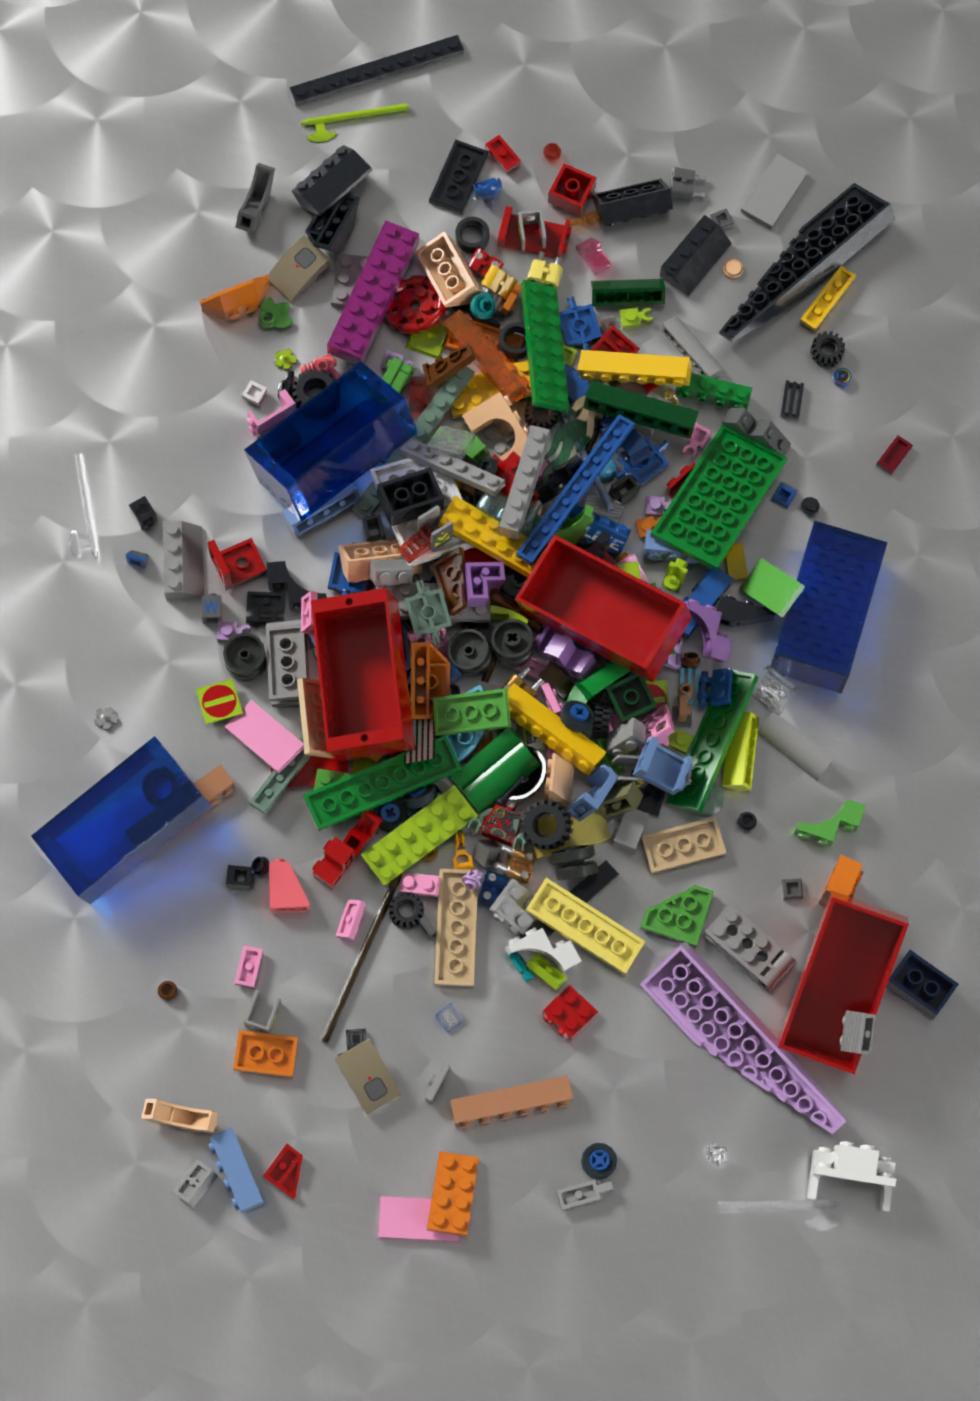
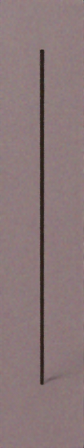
[321,380,622,1043]

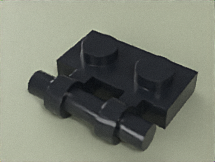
[246,591,286,626]

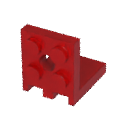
[207,538,267,590]

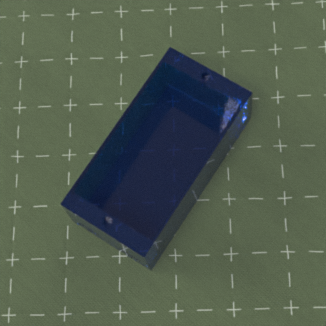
[244,361,418,522]
[31,736,213,904]

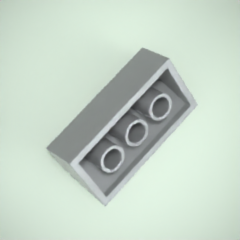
[163,521,204,600]

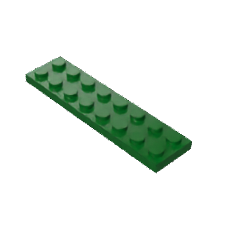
[521,280,569,412]
[666,670,759,813]
[303,735,462,831]

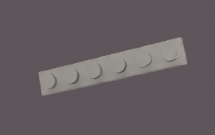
[400,438,505,497]

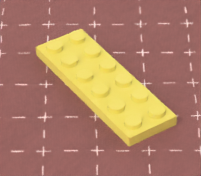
[525,878,645,975]

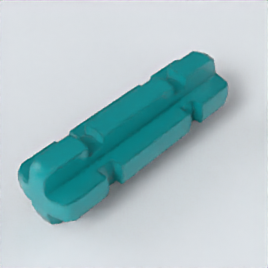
[506,951,534,982]

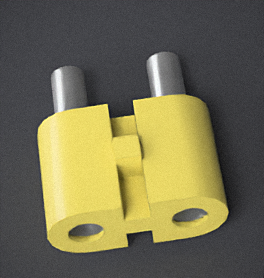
[527,251,563,289]

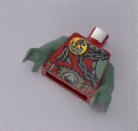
[467,799,526,851]

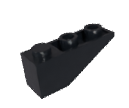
[717,596,776,628]

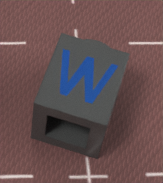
[202,593,222,623]

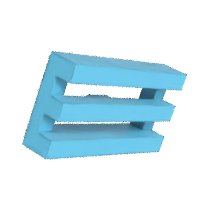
[678,667,700,707]

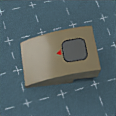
[268,235,330,303]
[334,1038,401,1115]

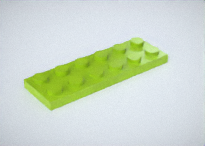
[361,785,478,886]

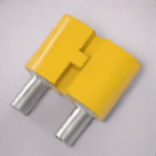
[481,265,518,309]

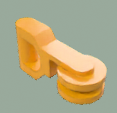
[453,831,473,870]

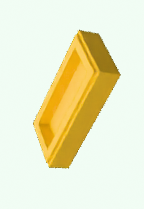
[725,543,748,581]

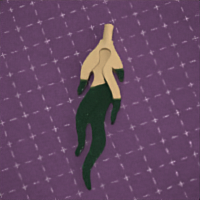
[542,382,609,485]

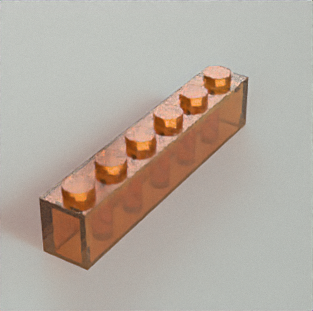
[442,310,530,406]

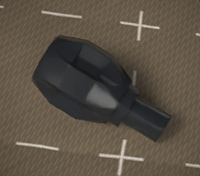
[278,370,295,400]

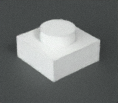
[242,380,267,406]

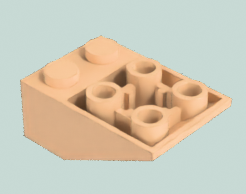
[544,753,574,807]

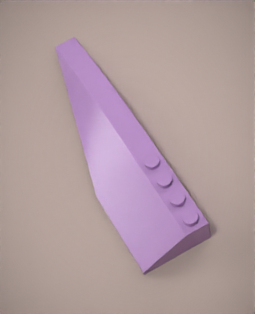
[640,942,847,1134]

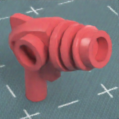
[300,353,343,383]

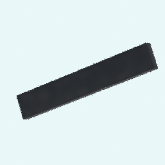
[519,860,619,939]

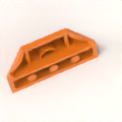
[199,274,270,320]
[411,642,450,719]

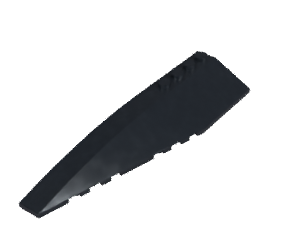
[719,183,895,342]

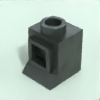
[608,474,640,505]
[362,514,386,542]

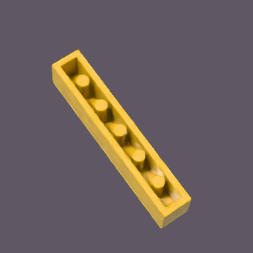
[578,350,693,387]
[508,683,606,776]

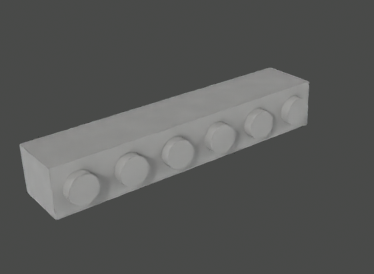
[499,425,550,540]

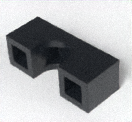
[534,454,583,504]

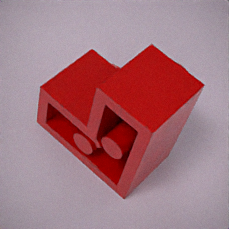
[312,837,355,890]

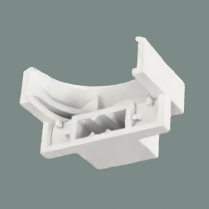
[807,1141,896,1212]

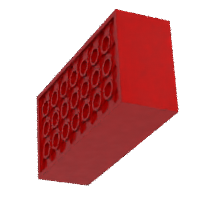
[515,535,692,683]
[778,891,909,1075]

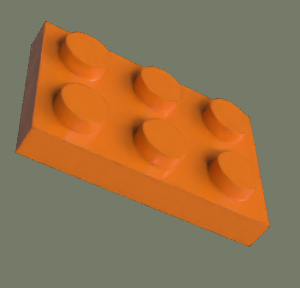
[233,1030,298,1078]

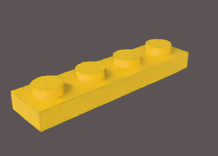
[800,266,856,332]

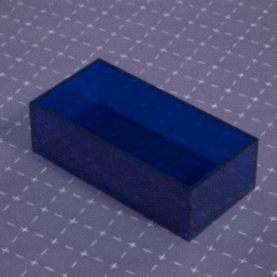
[768,520,888,694]

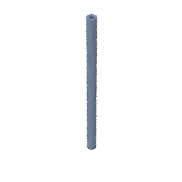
[558,411,615,512]

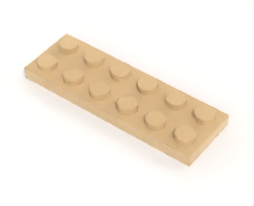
[434,869,478,987]

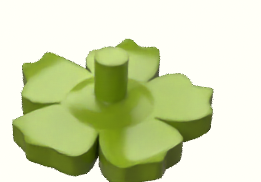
[274,348,297,370]

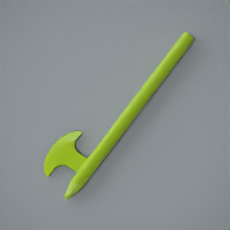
[300,103,409,142]

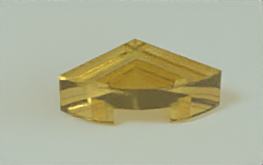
[663,387,680,406]

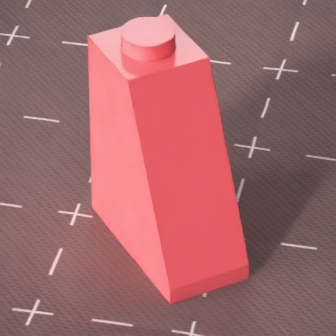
[269,859,310,912]

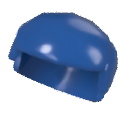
[473,178,502,199]

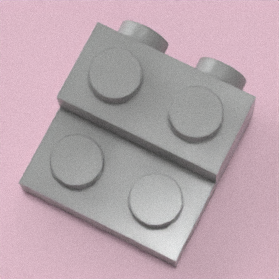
[489,879,534,935]

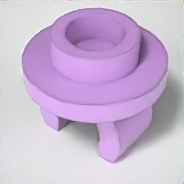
[462,869,483,890]

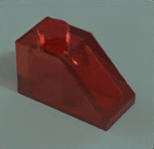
[409,376,429,412]

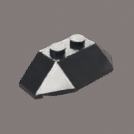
[305,194,360,251]

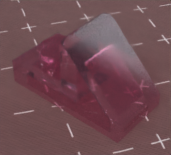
[575,238,611,276]

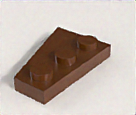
[422,344,476,390]
[431,547,467,616]

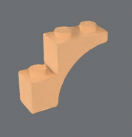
[141,1099,218,1133]

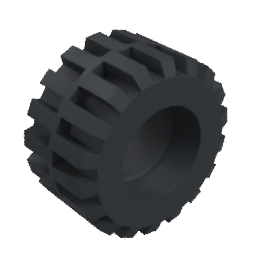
[292,368,340,420]
[521,800,573,850]

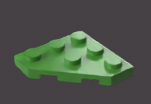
[640,885,714,947]

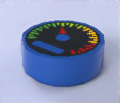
[833,368,852,387]

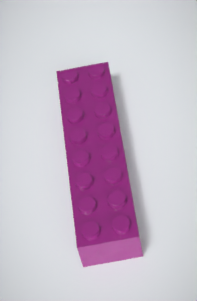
[327,220,419,367]

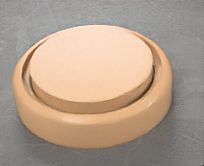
[722,259,744,279]

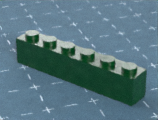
[583,380,699,439]

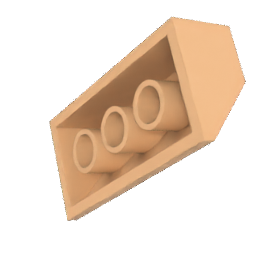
[415,231,482,307]
[338,538,422,583]

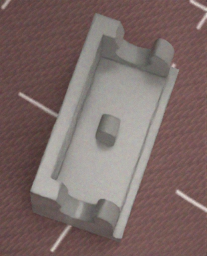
[173,1159,218,1209]

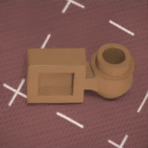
[677,683,693,722]

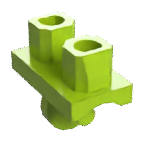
[662,558,688,593]

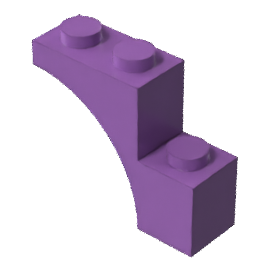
[685,599,733,663]

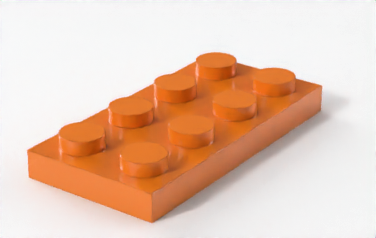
[427,1151,479,1237]

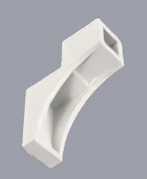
[505,927,581,972]

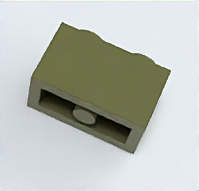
[598,781,643,819]

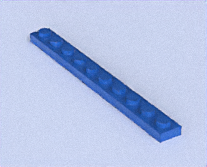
[516,414,635,566]

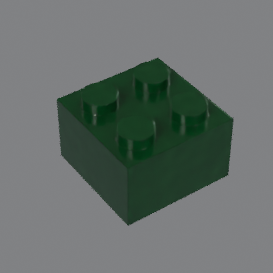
[606,674,657,724]

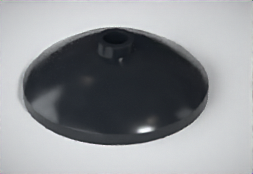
[506,746,547,801]

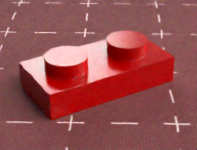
[485,135,521,173]

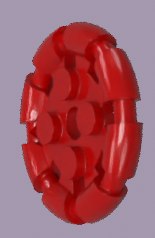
[385,275,447,334]

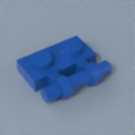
[697,667,733,708]

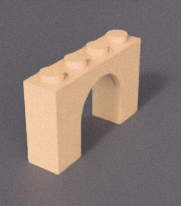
[462,392,529,461]

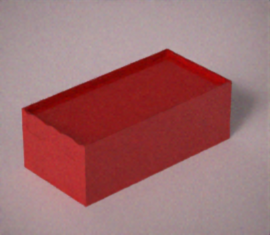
[311,588,416,762]

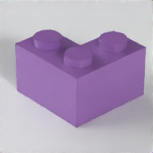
[465,562,505,607]
[543,633,598,681]

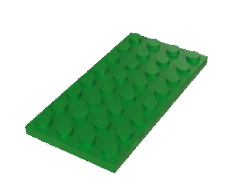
[650,424,788,571]

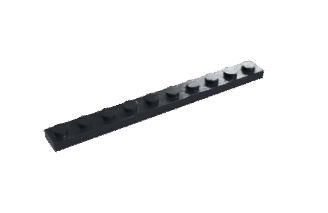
[289,35,464,106]

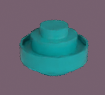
[470,292,496,319]

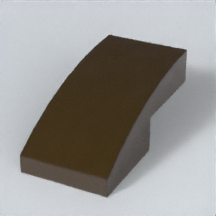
[538,662,574,703]

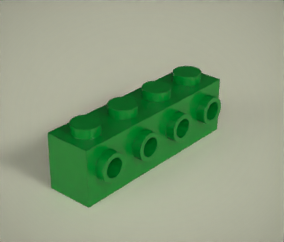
[674,373,752,410]

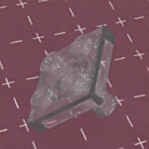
[426,426,475,460]
[751,665,798,716]

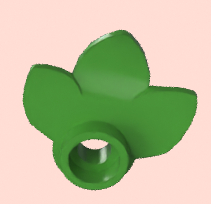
[258,297,293,329]

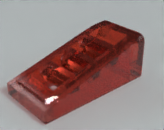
[397,524,434,563]

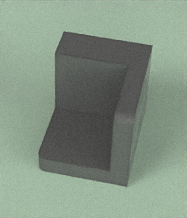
[472,840,504,867]

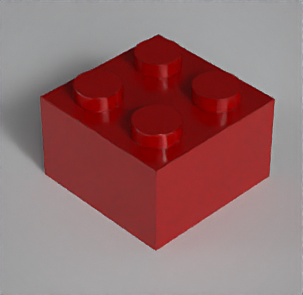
[548,163,597,217]

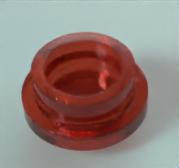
[543,143,561,161]

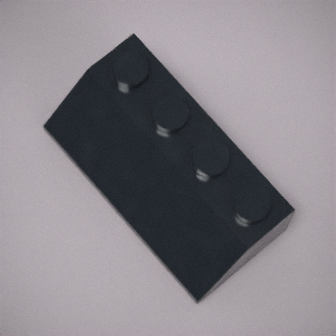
[292,145,373,216]
[592,178,673,226]
[659,215,732,297]

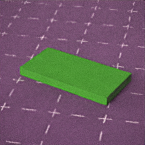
[739,558,805,618]
[432,688,511,737]

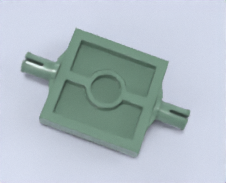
[404,580,452,645]

